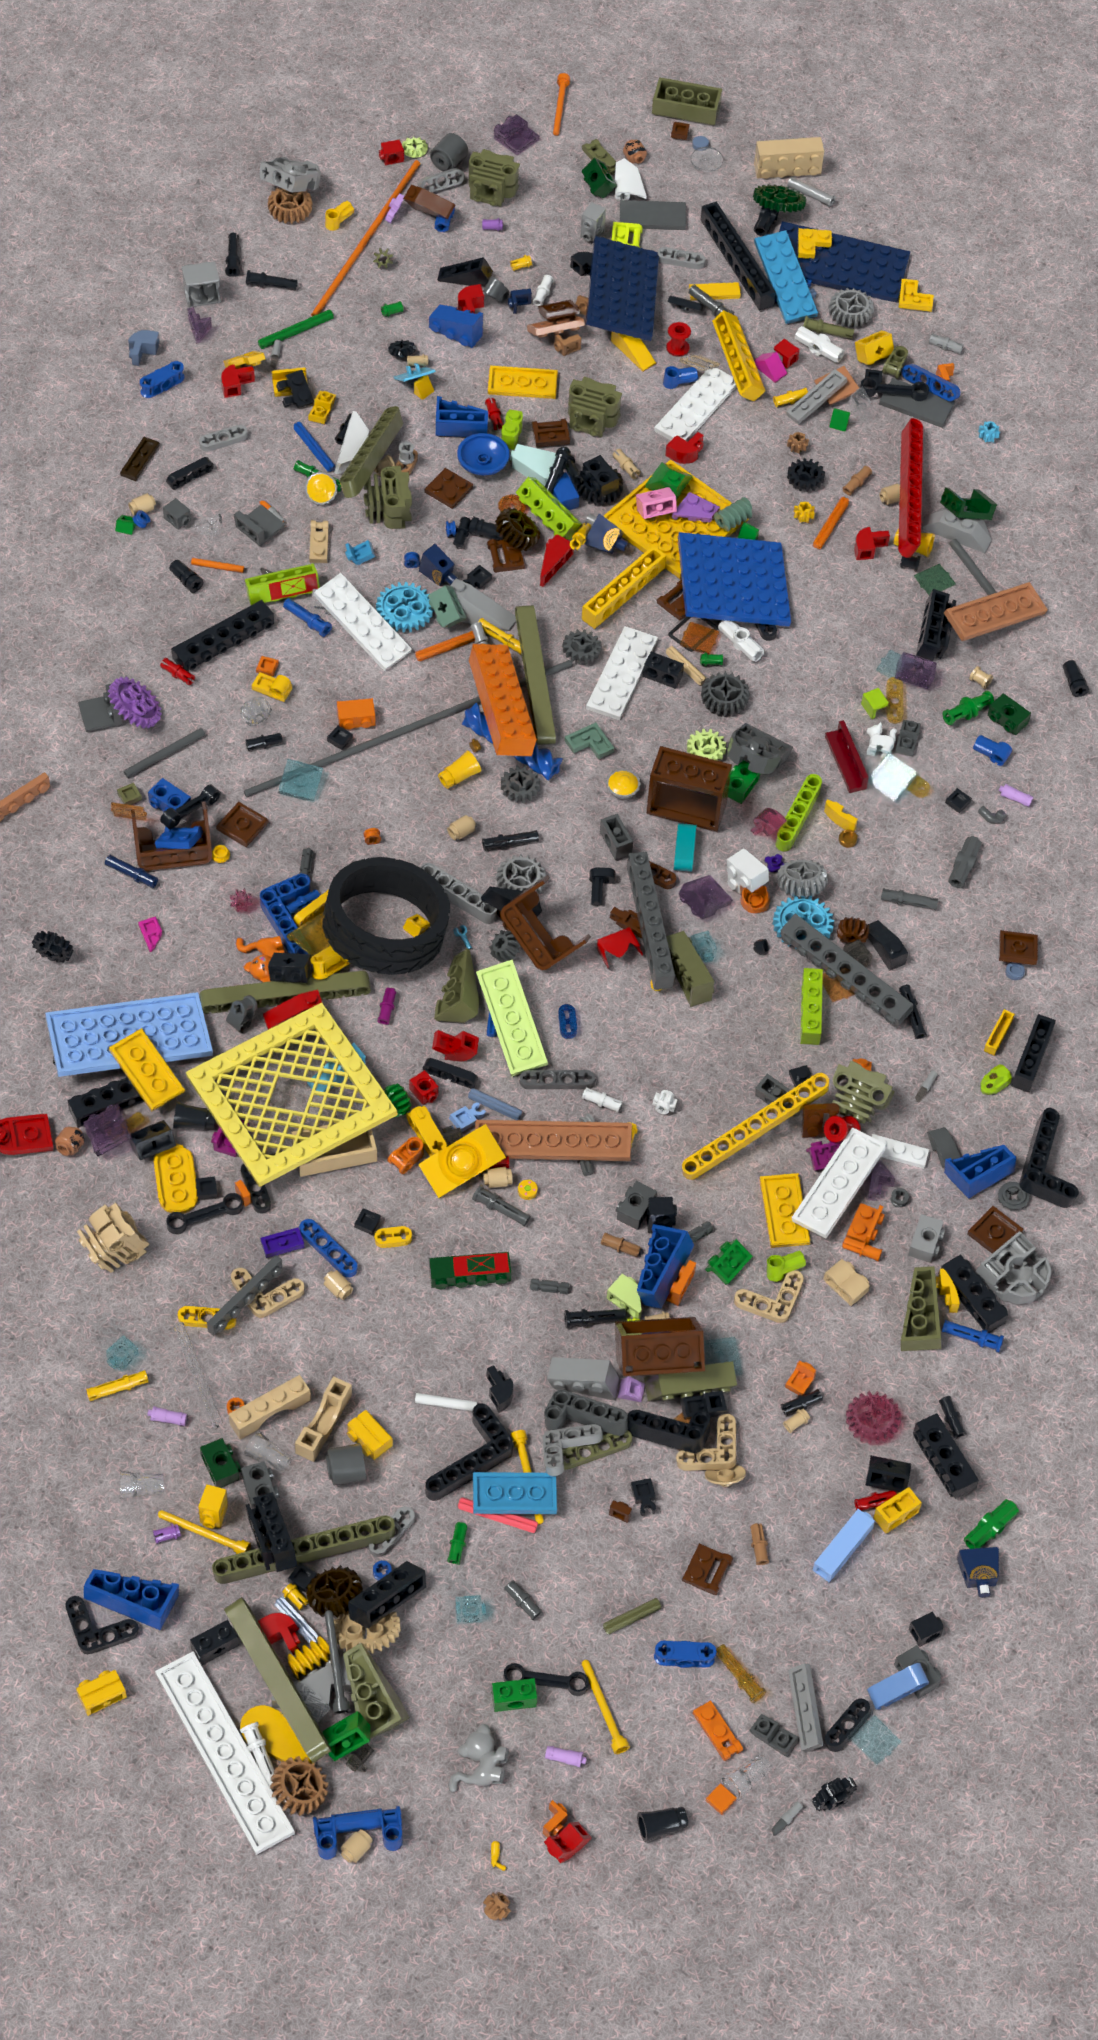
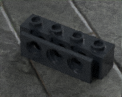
[916,589,956,661]
[913,1413,979,1499]
[245,1492,297,1572]

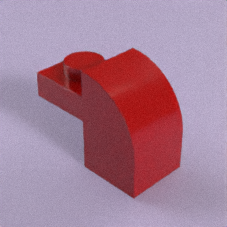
[457,284,484,314]
[221,364,255,398]
[665,432,704,464]
[854,527,890,560]
[432,1030,479,1062]
[258,1613,301,1655]
[544,1821,592,1863]

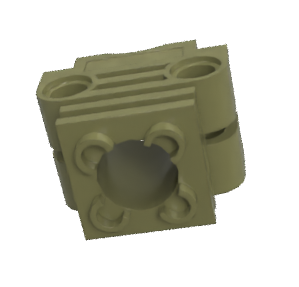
[469,149,520,207]
[568,377,622,437]
[364,466,412,529]
[832,1061,895,1124]

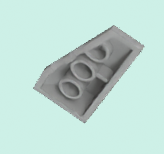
[445,578,516,631]

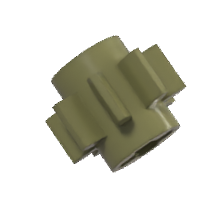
[373,247,394,269]

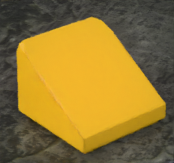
[414,375,434,400]
[403,914,430,937]

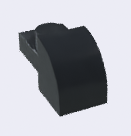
[570,252,592,276]
[486,1365,513,1413]
[680,1391,727,1420]

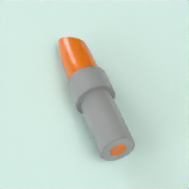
[259,501,285,522]

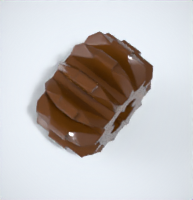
[837,916,869,946]

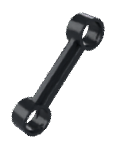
[860,377,929,401]
[160,784,221,829]
[166,1193,243,1234]
[503,1663,589,1696]

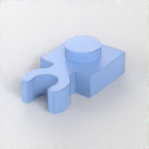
[449,1103,486,1132]

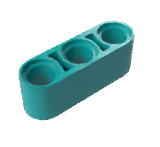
[673,823,697,872]

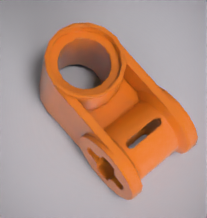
[387,1137,424,1174]

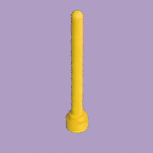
[510,1430,544,1524]
[158,1510,251,1554]
[581,1660,630,1754]

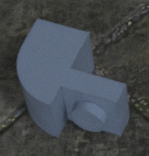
[128,330,160,366]

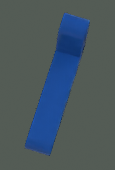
[260,874,311,954]

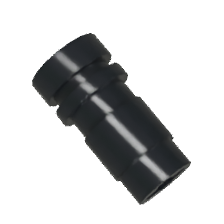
[468,516,504,540]
[169,560,204,593]
[1063,660,1089,697]

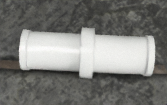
[533,275,554,306]
[582,1087,623,1113]

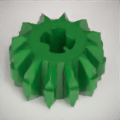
[383,1083,411,1118]

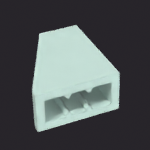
[510,444,556,486]

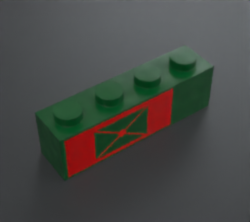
[429,1252,511,1290]

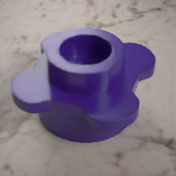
[764,854,784,872]

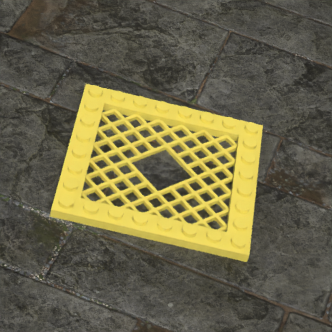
[186,1003,398,1187]

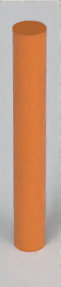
[191,558,245,573]

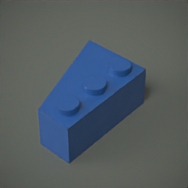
[429,304,483,348]
[436,396,488,437]
[944,1145,1016,1199]

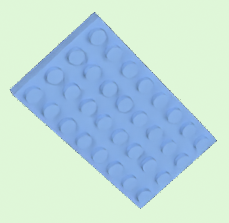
[45,992,213,1077]

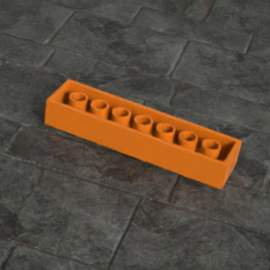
[469,644,537,756]

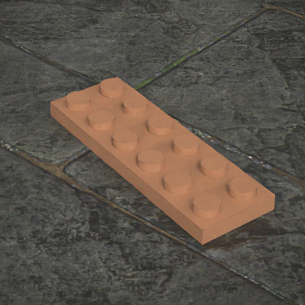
[944,582,1048,641]

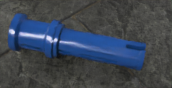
[283,598,332,637]
[942,1320,1004,1353]

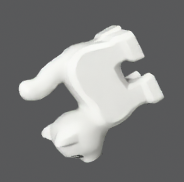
[867,722,897,760]

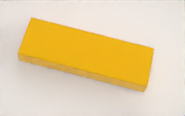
[689,282,741,301]

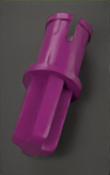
[377,987,396,1025]

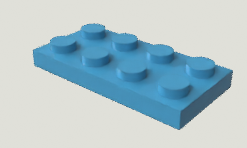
[473,1472,557,1514]

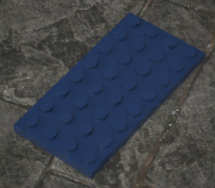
[779,221,911,303]
[585,236,659,341]

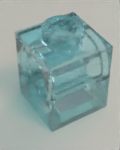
[691,930,717,962]
[106,1335,139,1372]
[455,1595,486,1624]

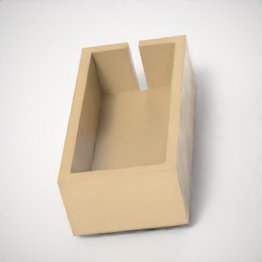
[754,137,824,179]
[291,1123,377,1177]

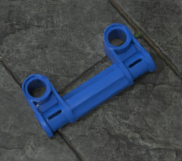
[313,1806,403,1860]

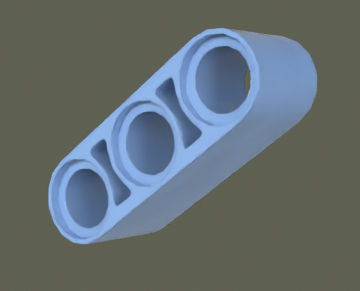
[867,1663,929,1710]

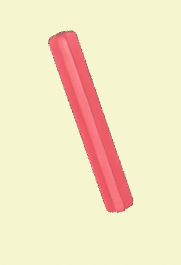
[458,1497,538,1533]

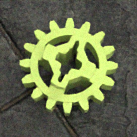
[687,729,726,761]

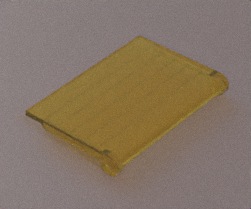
[287,911,331,956]

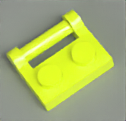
[611,222,643,248]

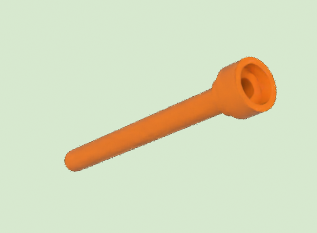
[553,73,570,136]

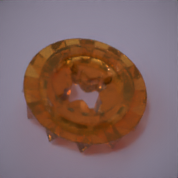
[498,494,526,513]

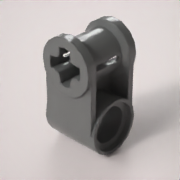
[483,277,509,303]
[226,995,257,1033]

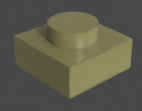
[117,782,142,805]

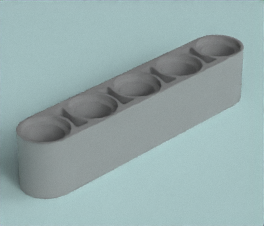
[420,863,497,924]

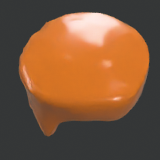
[740,885,770,913]

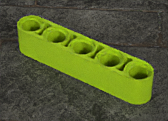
[776,774,822,852]

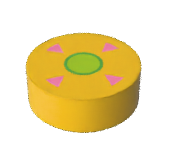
[518,1180,538,1200]

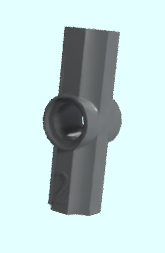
[948,836,982,888]

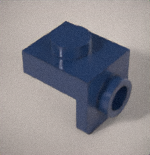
[508,288,532,314]

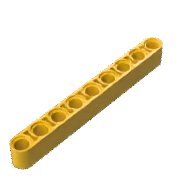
[682,1073,829,1180]

